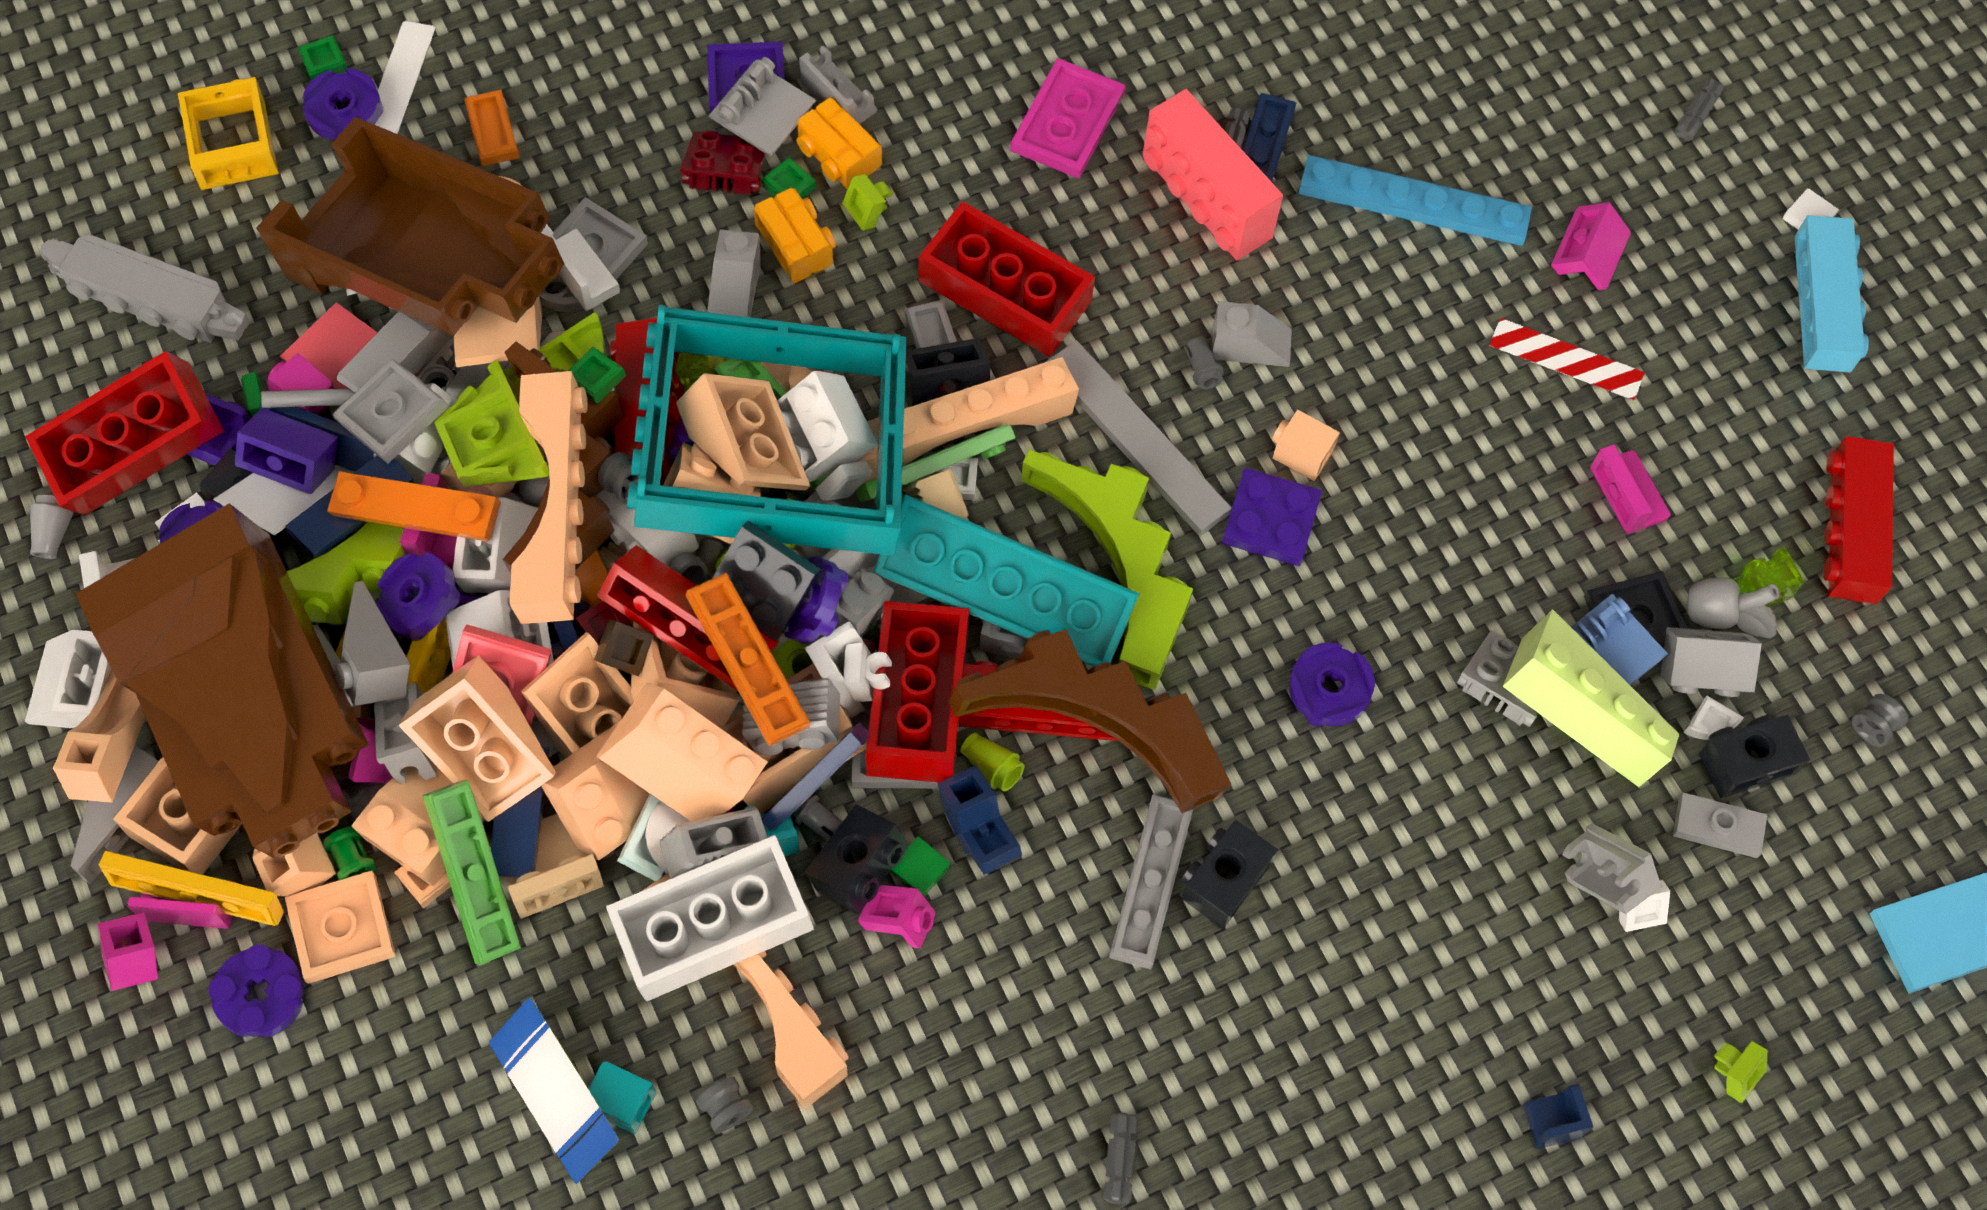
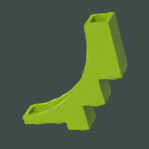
[1021,449,1193,690]
[287,522,407,625]

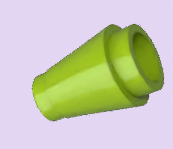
[960,733,1025,791]

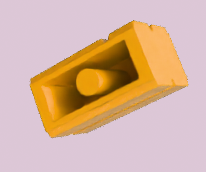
[797,97,882,189]
[754,188,836,283]

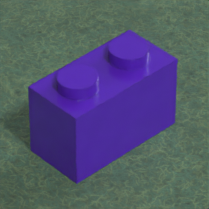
[235,408,338,494]

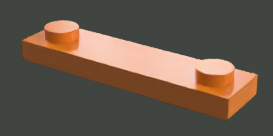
[327,472,501,542]
[686,573,811,747]

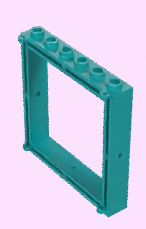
[627,305,906,556]

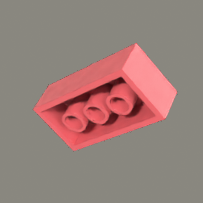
[1143,89,1283,261]

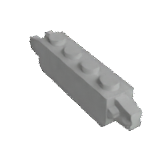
[40,234,250,343]

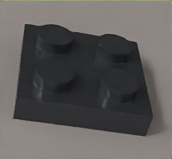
[712,521,821,642]

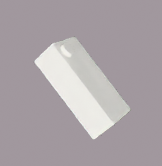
[606,835,814,1002]

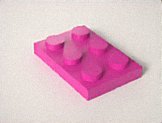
[1010,58,1126,179]

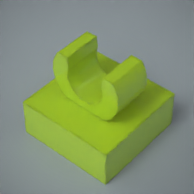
[842,174,893,231]
[1714,1041,1768,1103]

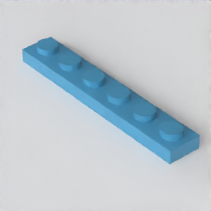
[1298,155,1532,246]

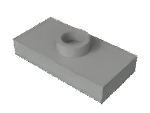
[1673,793,1767,858]

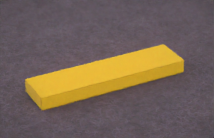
[99,851,284,926]

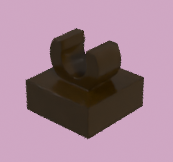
[594,619,654,676]

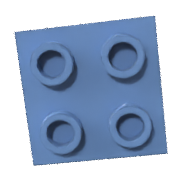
[1571,594,1668,685]

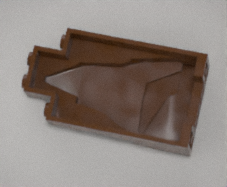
[256,117,564,336]
[75,503,369,858]

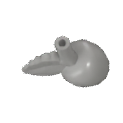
[1687,577,1780,638]

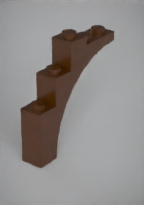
[502,341,625,574]
[948,629,1232,813]

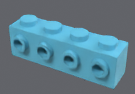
[1794,215,1869,372]

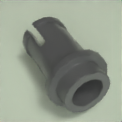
[1184,337,1224,390]
[792,795,843,842]

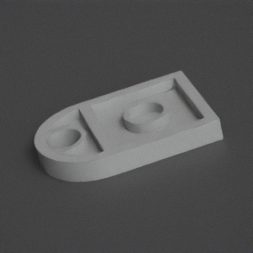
[540,197,648,312]

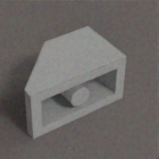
[1211,301,1292,367]

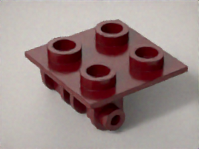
[680,130,766,196]

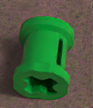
[322,826,376,880]

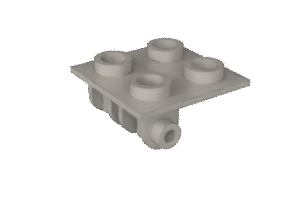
[709,57,816,157]
[1457,630,1538,727]

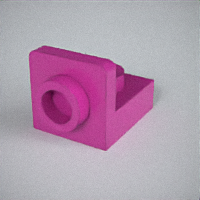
[858,885,935,948]

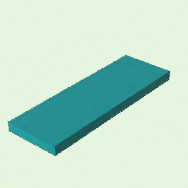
[872,494,1140,667]

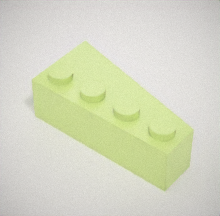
[1503,609,1679,787]

